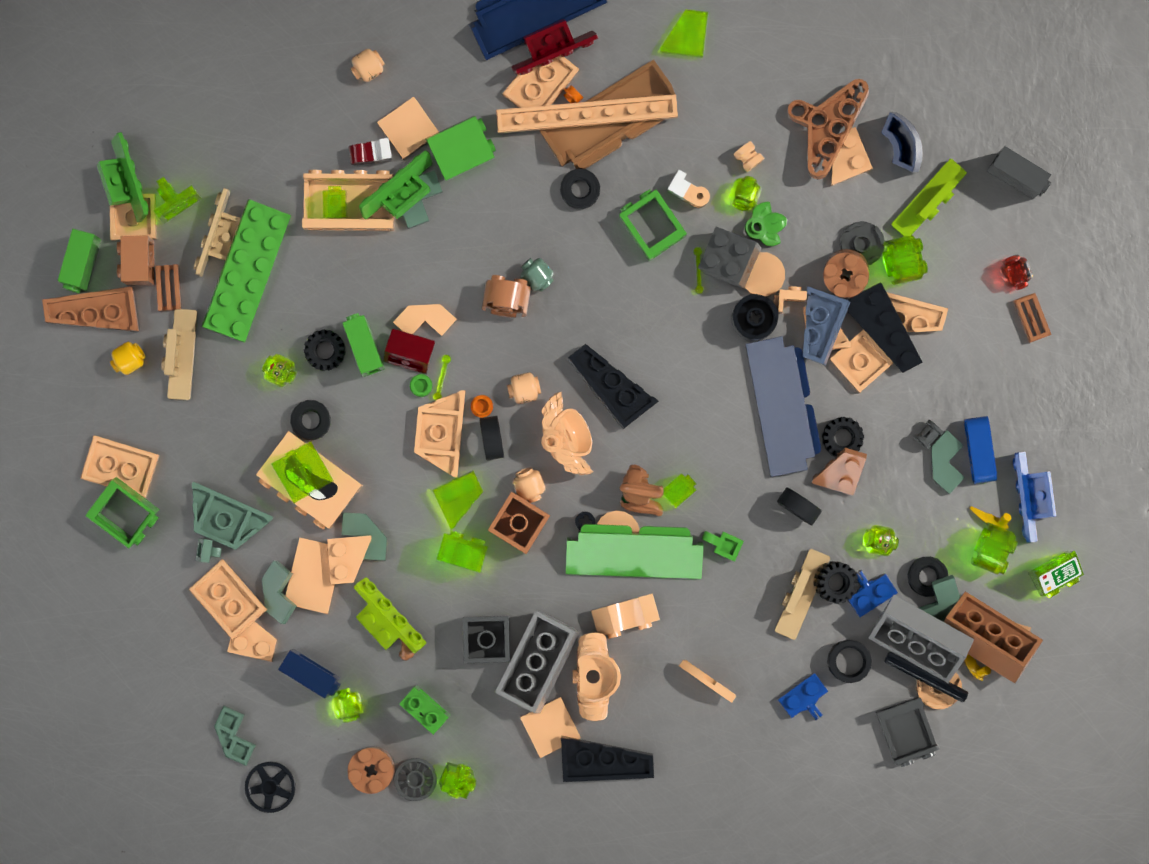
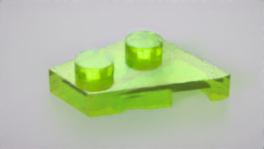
[660,9,708,58]
[432,471,483,529]

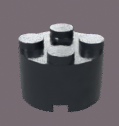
[731,294,778,342]

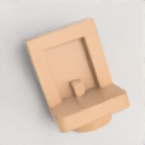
[773,286,807,314]

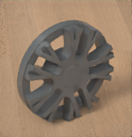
[394,758,437,801]

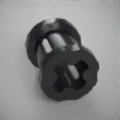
[575,512,595,531]

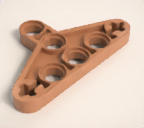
[788,79,869,180]

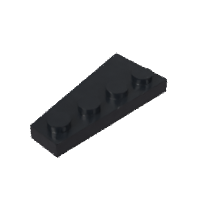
[847,282,923,373]
[561,736,654,782]

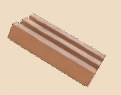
[155,264,182,311]
[1013,293,1051,343]

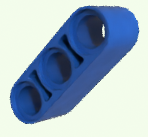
[964,416,997,484]

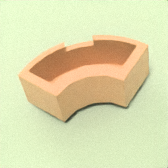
[591,593,660,639]

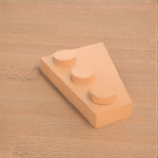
[887,292,948,332]

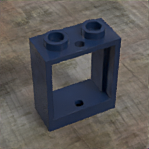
[278,649,341,699]

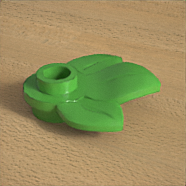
[745,202,787,246]

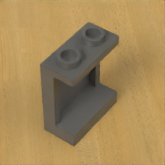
[876,697,939,767]

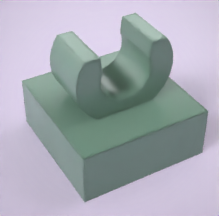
[195,538,222,563]

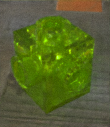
[439,762,476,799]

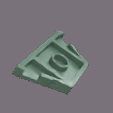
[192,482,274,550]

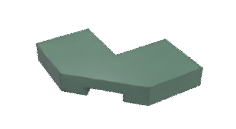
[403,170,443,229]
[931,430,965,494]
[342,512,387,561]
[262,561,297,624]
[919,575,960,622]
[214,705,256,766]

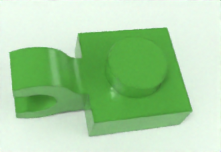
[701,531,744,562]

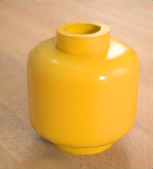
[110,341,145,375]

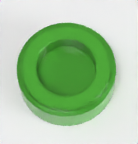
[410,374,433,397]

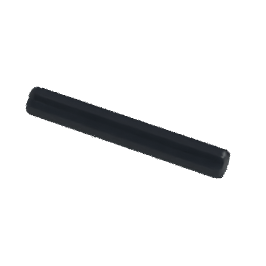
[884,652,969,702]

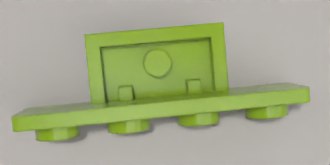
[891,159,967,239]
[354,577,427,653]

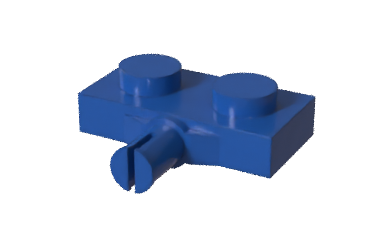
[848,570,898,618]
[778,673,828,721]

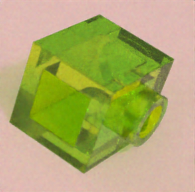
[323,186,348,218]

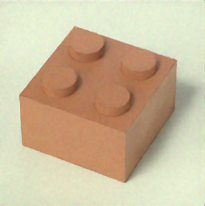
[117,235,155,286]
[488,491,550,554]

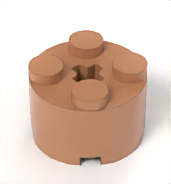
[823,249,869,298]
[482,275,531,318]
[348,746,395,794]

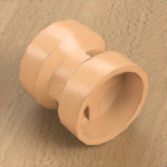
[733,141,765,172]

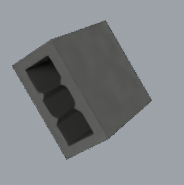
[987,146,1052,199]

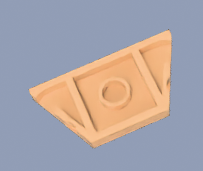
[414,390,466,478]

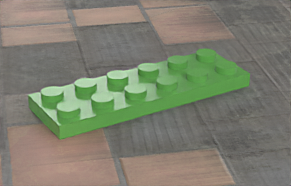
[201,199,291,342]

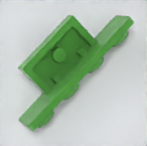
[97,132,149,222]
[359,150,432,220]

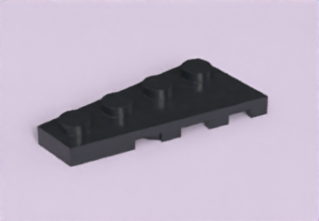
[567,344,659,429]

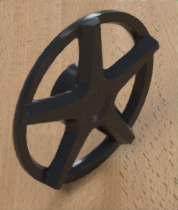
[245,762,296,813]

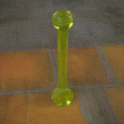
[693,247,704,294]
[433,355,451,400]

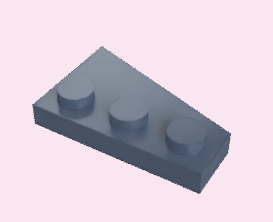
[803,286,850,366]

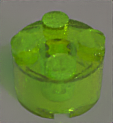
[883,235,928,285]
[971,522,1018,575]

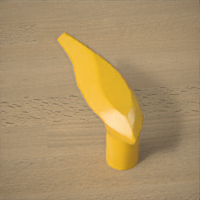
[970,506,1012,529]
[964,654,991,681]

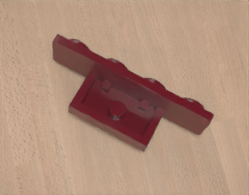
[511,19,598,75]

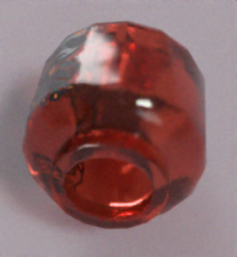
[1000,255,1033,290]

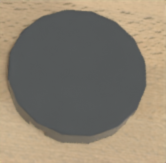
[839,221,885,265]

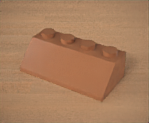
[944,591,1043,683]

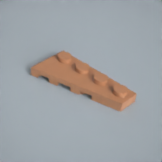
[42,286,139,332]

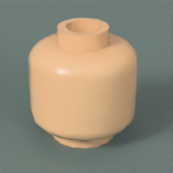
[513,467,546,503]

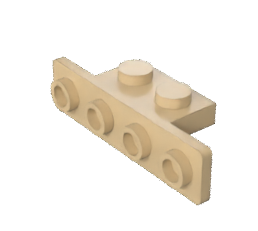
[194,188,241,277]
[161,309,198,400]
[775,549,830,640]

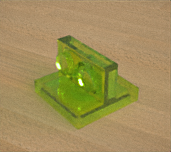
[153,177,202,223]
[272,441,334,504]

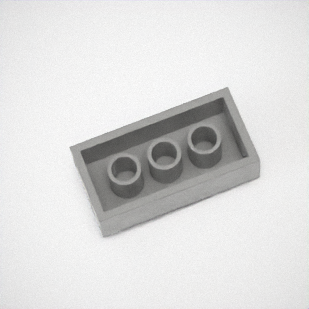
[868,595,974,683]
[495,611,581,713]

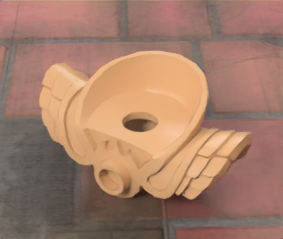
[541,392,593,475]
[572,632,621,721]

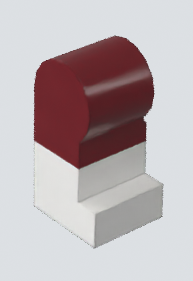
[348,138,393,165]

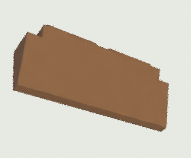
[539,59,675,169]

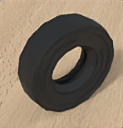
[560,168,601,209]
[290,400,331,440]
[907,556,948,597]

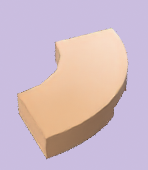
[679,660,736,703]

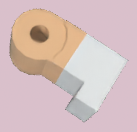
[667,170,710,208]

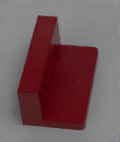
[383,329,435,374]

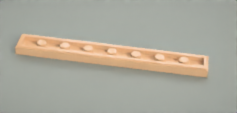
[496,94,678,133]

